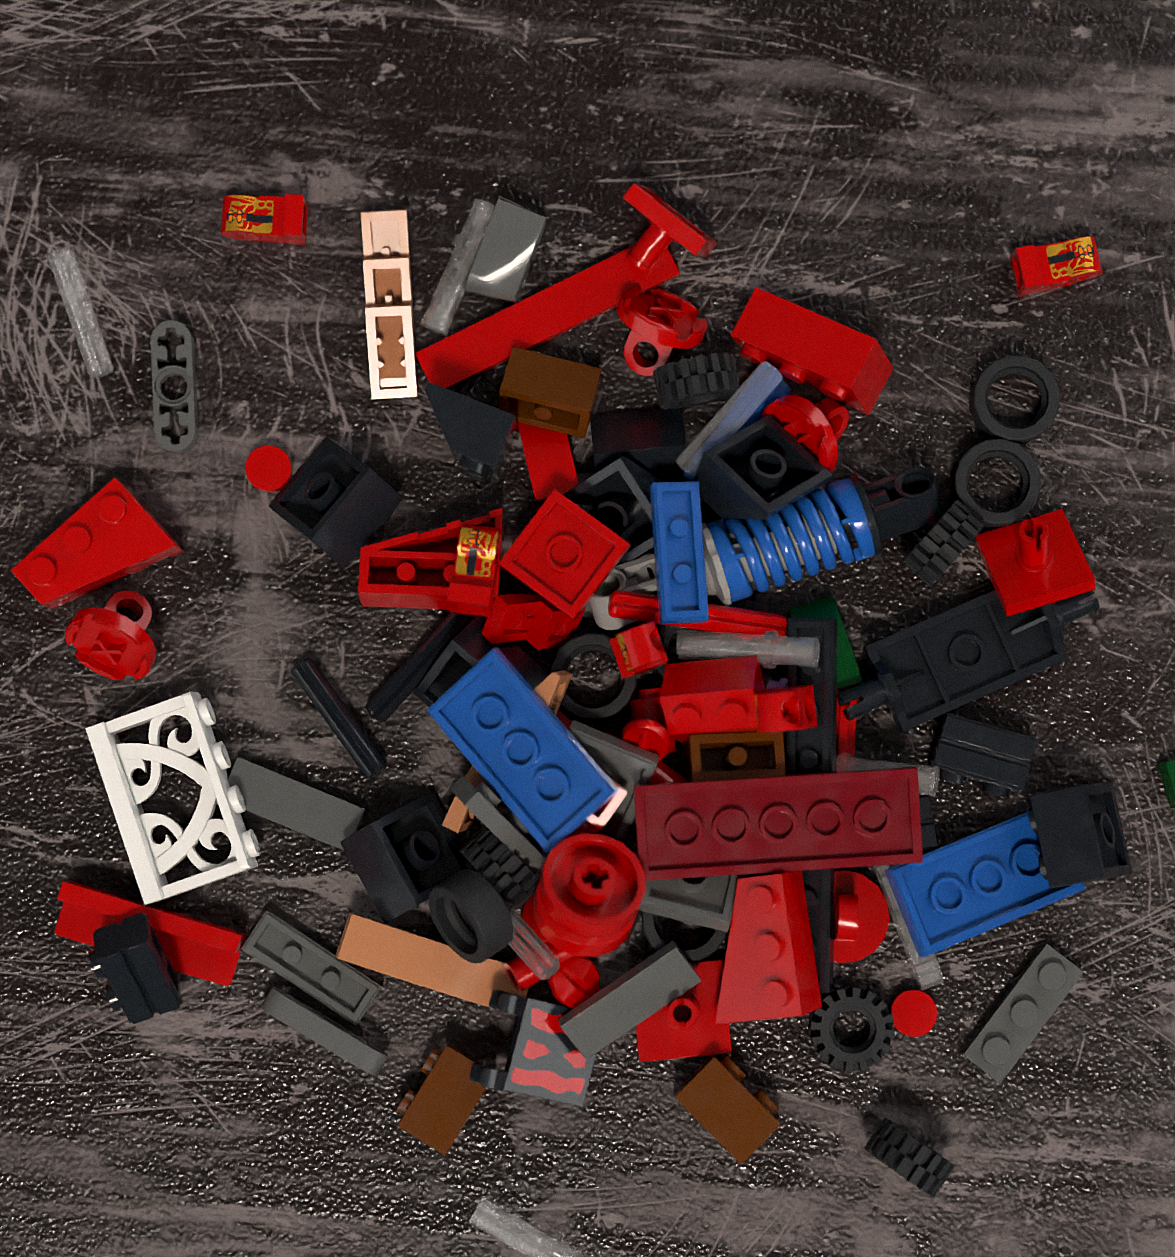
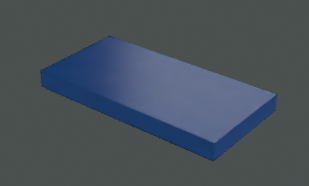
[426,648,620,853]
[884,811,1086,958]

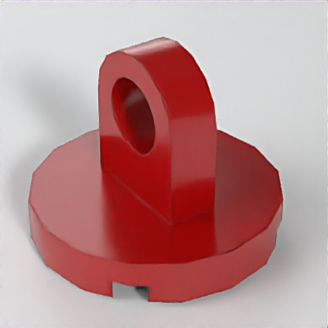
[616,286,708,376]
[761,394,849,473]
[65,591,157,681]
[834,870,890,963]

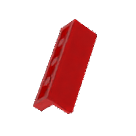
[55,881,247,986]

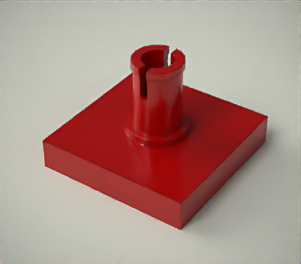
[623,183,717,273]
[498,489,630,621]
[975,509,1095,617]
[630,959,732,1062]

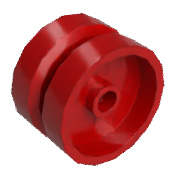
[533,833,646,957]

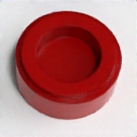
[245,445,293,493]
[889,989,937,1037]

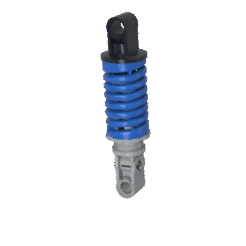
[589,467,941,630]

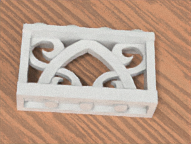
[85,691,261,905]

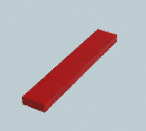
[415,246,680,390]

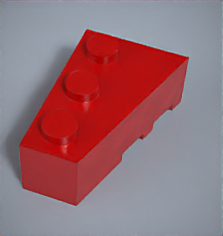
[731,287,893,416]
[10,478,185,609]
[358,508,504,610]
[715,870,822,1024]

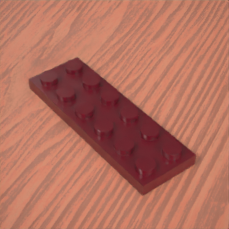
[633,767,923,881]

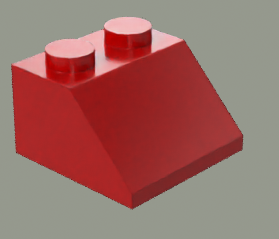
[660,655,765,744]

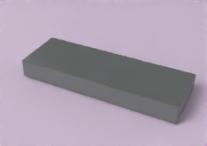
[228,757,366,851]
[241,910,383,1026]
[558,941,701,1060]

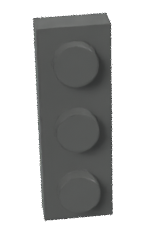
[449,775,549,878]
[961,943,1084,1083]

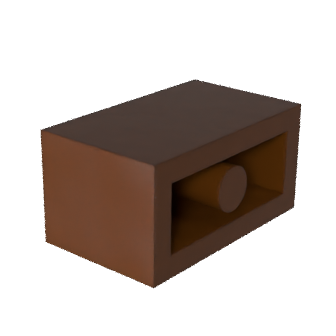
[497,347,602,439]
[683,731,786,781]
[396,1042,487,1156]
[673,1055,781,1165]

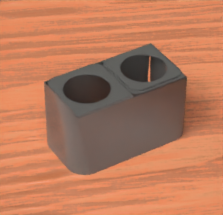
[466,196,546,305]

